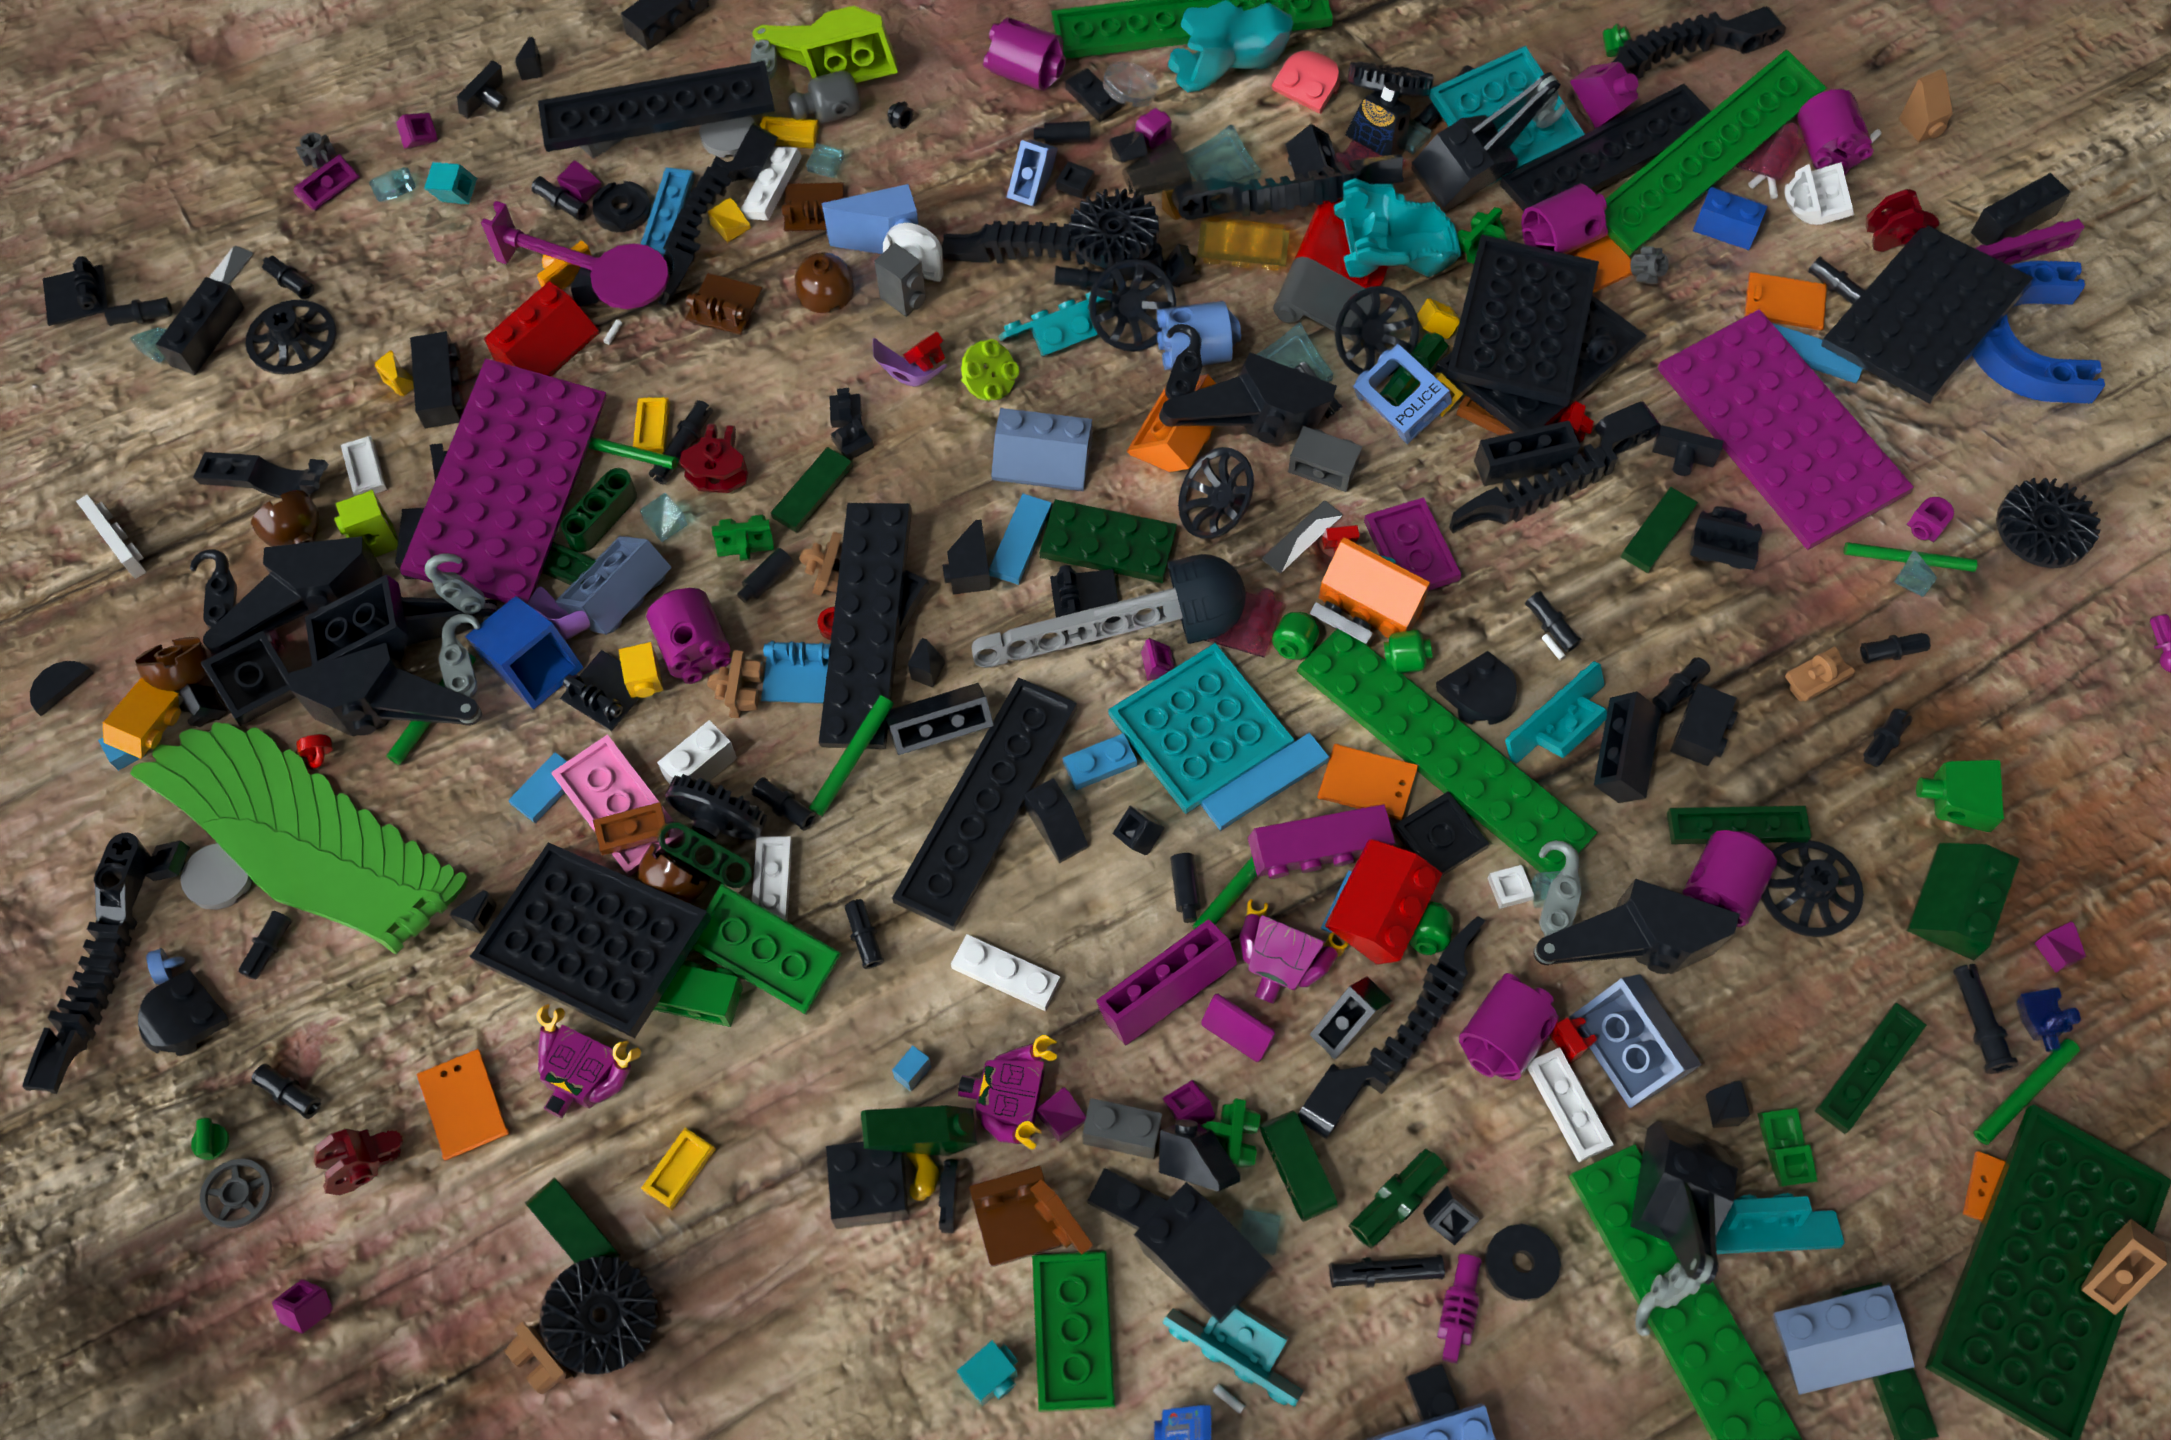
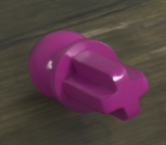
[2150,614,2171,673]

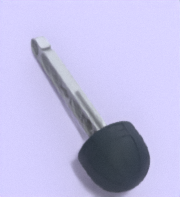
[971,554,1246,668]

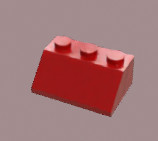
[484,281,599,376]
[1325,839,1443,965]

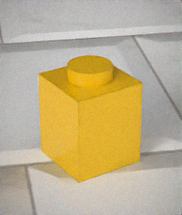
[618,642,664,698]

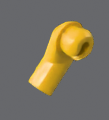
[907,1153,939,1201]

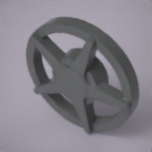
[200,1159,272,1229]

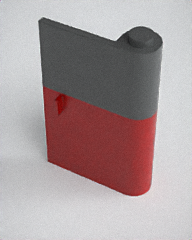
[1273,198,1389,342]

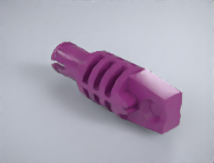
[1437,1254,1482,1364]

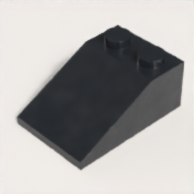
[1134,1182,1273,1324]

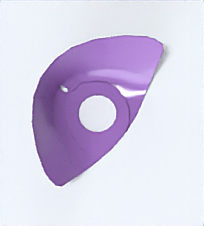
[873,338,948,387]
[528,586,591,640]

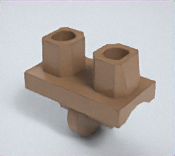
[799,531,842,596]
[1785,647,1856,702]
[707,650,764,718]
[504,1321,574,1394]

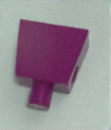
[1570,62,1639,128]

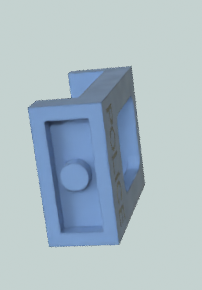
[1353,344,1452,444]

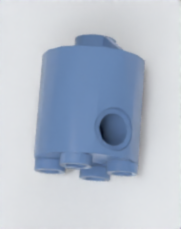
[1157,301,1241,370]

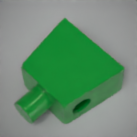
[1916,760,2004,832]

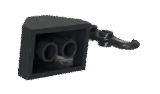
[1159,324,1337,446]
[190,536,383,655]

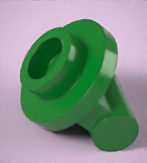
[1602,23,1632,57]
[191,1118,230,1160]

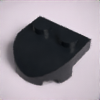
[1690,506,1763,570]
[1436,651,1517,725]
[138,969,229,1056]

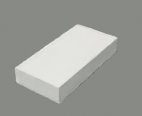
[341,436,387,496]

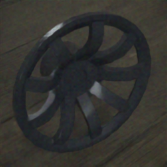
[1088,259,1176,351]
[1335,286,1419,376]
[245,300,337,375]
[1178,447,1254,539]
[1761,840,1864,937]

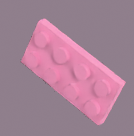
[551,734,683,877]

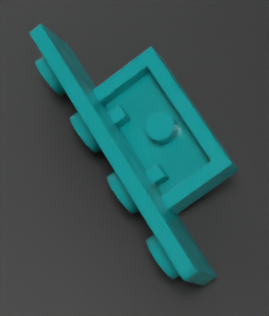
[998,288,1113,357]
[1505,661,1607,764]
[1716,1193,1844,1254]
[1163,1305,1304,1407]

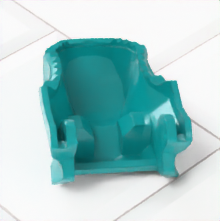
[1167,0,1293,93]
[1334,179,1461,278]

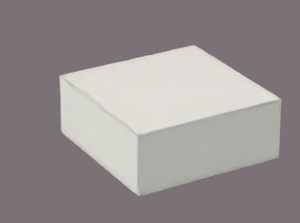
[1488,865,1534,909]

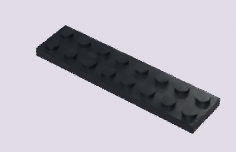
[538,61,775,152]
[1500,84,1711,211]
[819,503,912,749]
[892,677,1077,931]

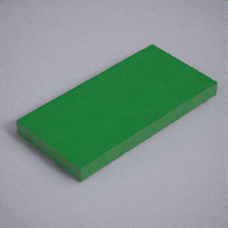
[693,884,842,1015]
[1032,1251,1115,1412]

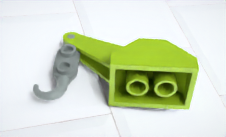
[751,6,898,83]

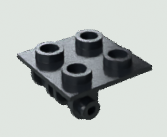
[43,256,108,326]
[1050,565,1120,633]
[560,650,640,732]

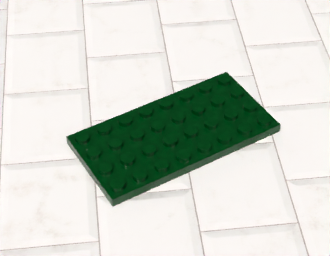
[1925,1105,2171,1440]

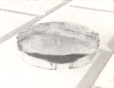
[1103,62,1159,107]

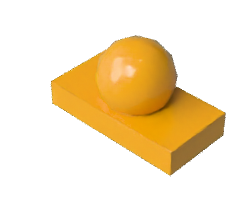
[537,240,592,290]

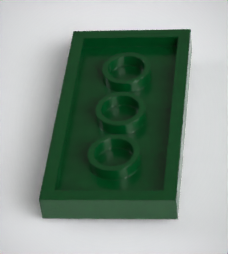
[1039,499,1177,584]

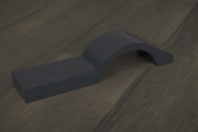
[193,452,329,498]

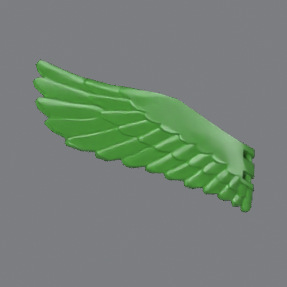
[130,722,468,954]

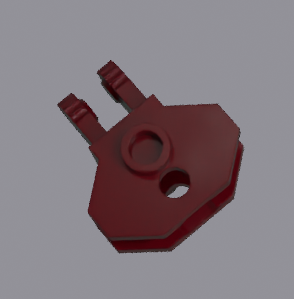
[1866,189,1940,252]
[680,424,749,493]
[314,1129,403,1196]

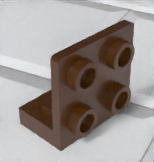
[969,1165,1061,1267]

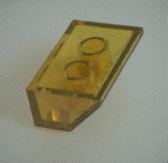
[1197,216,1291,271]

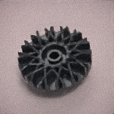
[1347,61,1434,98]
[1069,188,1159,268]
[1996,478,2101,568]
[665,774,767,840]
[540,1256,658,1375]

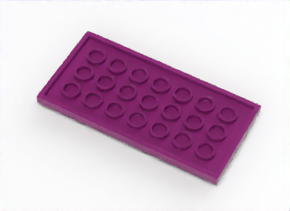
[1658,309,1914,551]
[400,358,606,604]

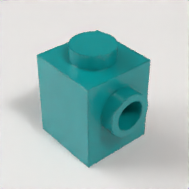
[424,162,478,205]
[956,1340,1018,1406]

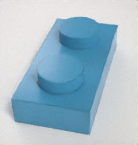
[1063,733,1137,791]

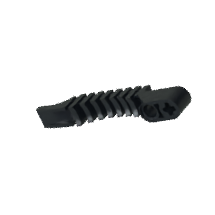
[1172,154,1404,220]
[1449,402,1661,533]
[1298,916,1486,1140]

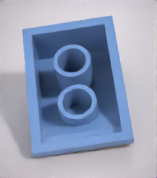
[822,184,918,254]

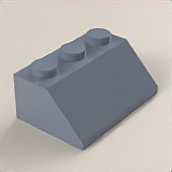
[991,408,1092,491]
[555,536,672,635]
[1569,974,1702,1108]
[1773,1284,1915,1395]

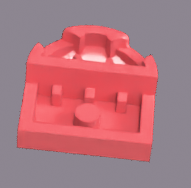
[1271,51,1340,114]

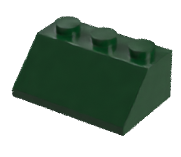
[1906,843,2020,961]

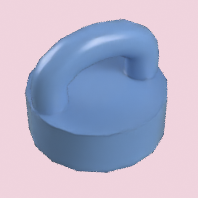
[146,948,185,985]

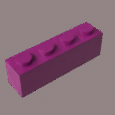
[1248,804,1395,879]
[1096,919,1238,1046]

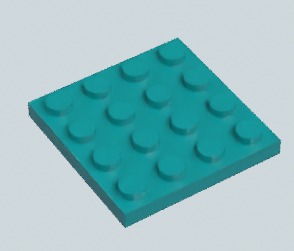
[1429,46,1585,185]
[1108,643,1294,814]

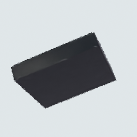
[1393,791,1490,877]

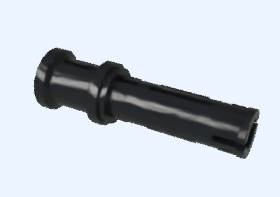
[1953,964,2019,1074]

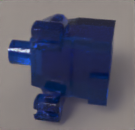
[2015,988,2081,1052]

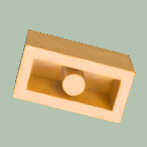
[103,677,181,759]

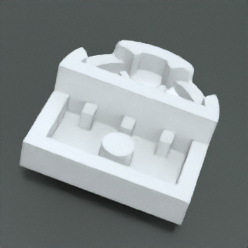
[1785,163,1854,225]

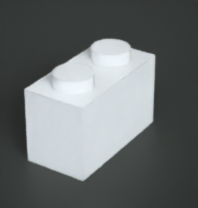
[657,720,737,784]

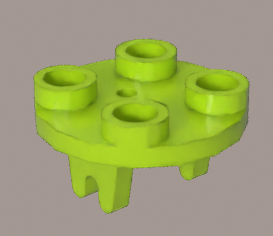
[961,339,1019,402]

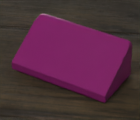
[294,154,360,211]
[1201,993,1275,1062]

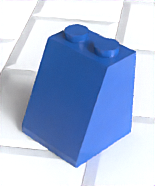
[465,596,584,710]

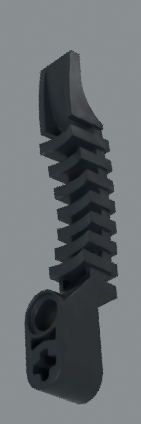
[1611,6,1786,79]
[658,123,778,305]
[942,221,1165,281]
[22,833,151,1094]

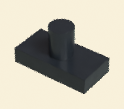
[457,60,507,119]
[1652,425,1724,476]
[1087,1168,1167,1230]
[1405,1364,1460,1422]

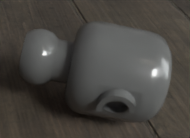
[788,71,860,123]

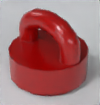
[296,734,333,769]

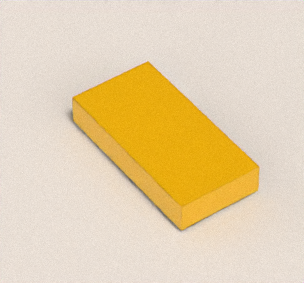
[760,116,819,149]
[633,397,670,454]
[641,1128,716,1210]

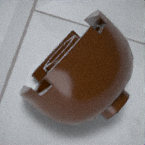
[794,252,855,314]
[251,490,320,547]
[135,637,208,696]
[638,843,709,903]

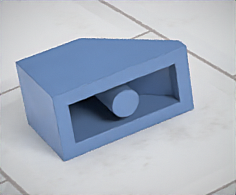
[1006,140,1058,206]

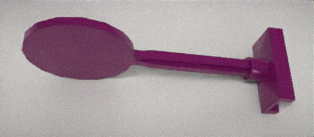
[481,201,669,309]

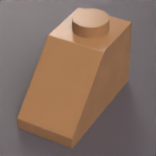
[1899,69,1953,142]
[2081,1219,2168,1315]

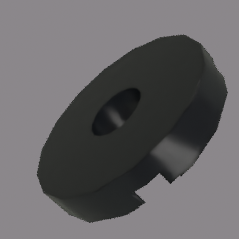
[592,181,651,232]
[1485,1224,1561,1301]

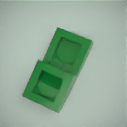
[1757,1108,1818,1187]

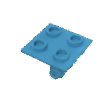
[761,641,830,703]

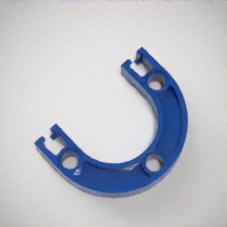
[1972,261,2105,404]

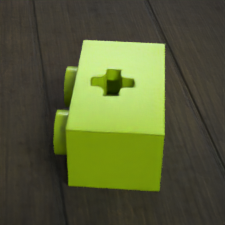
[334,490,398,557]

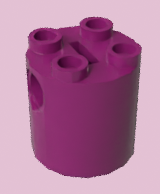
[983,17,1066,91]
[1797,89,1874,175]
[1521,183,1608,254]
[646,587,732,684]
[1683,830,1777,927]
[1459,973,1558,1081]

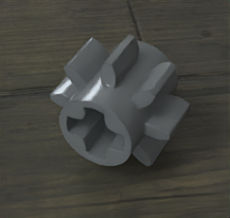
[296,132,336,169]
[1630,246,1669,284]

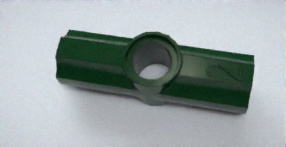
[1379,332,1449,407]
[1349,1148,1449,1249]

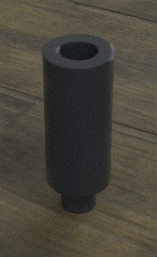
[1034,121,1090,144]
[737,548,794,603]
[1170,853,1201,923]

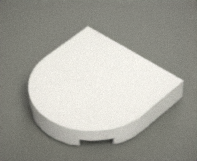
[883,223,943,282]

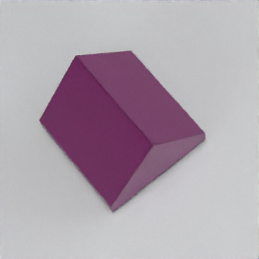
[1141,638,1175,681]

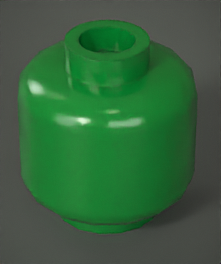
[1272,612,1319,660]
[1384,629,1433,674]
[1409,901,1454,955]

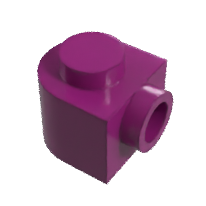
[1135,107,1172,150]
[1907,497,1954,543]

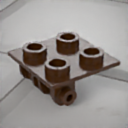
[782,182,844,231]
[685,273,763,335]

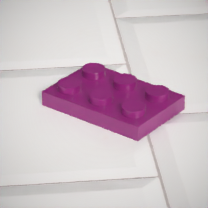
[1364,497,1462,591]

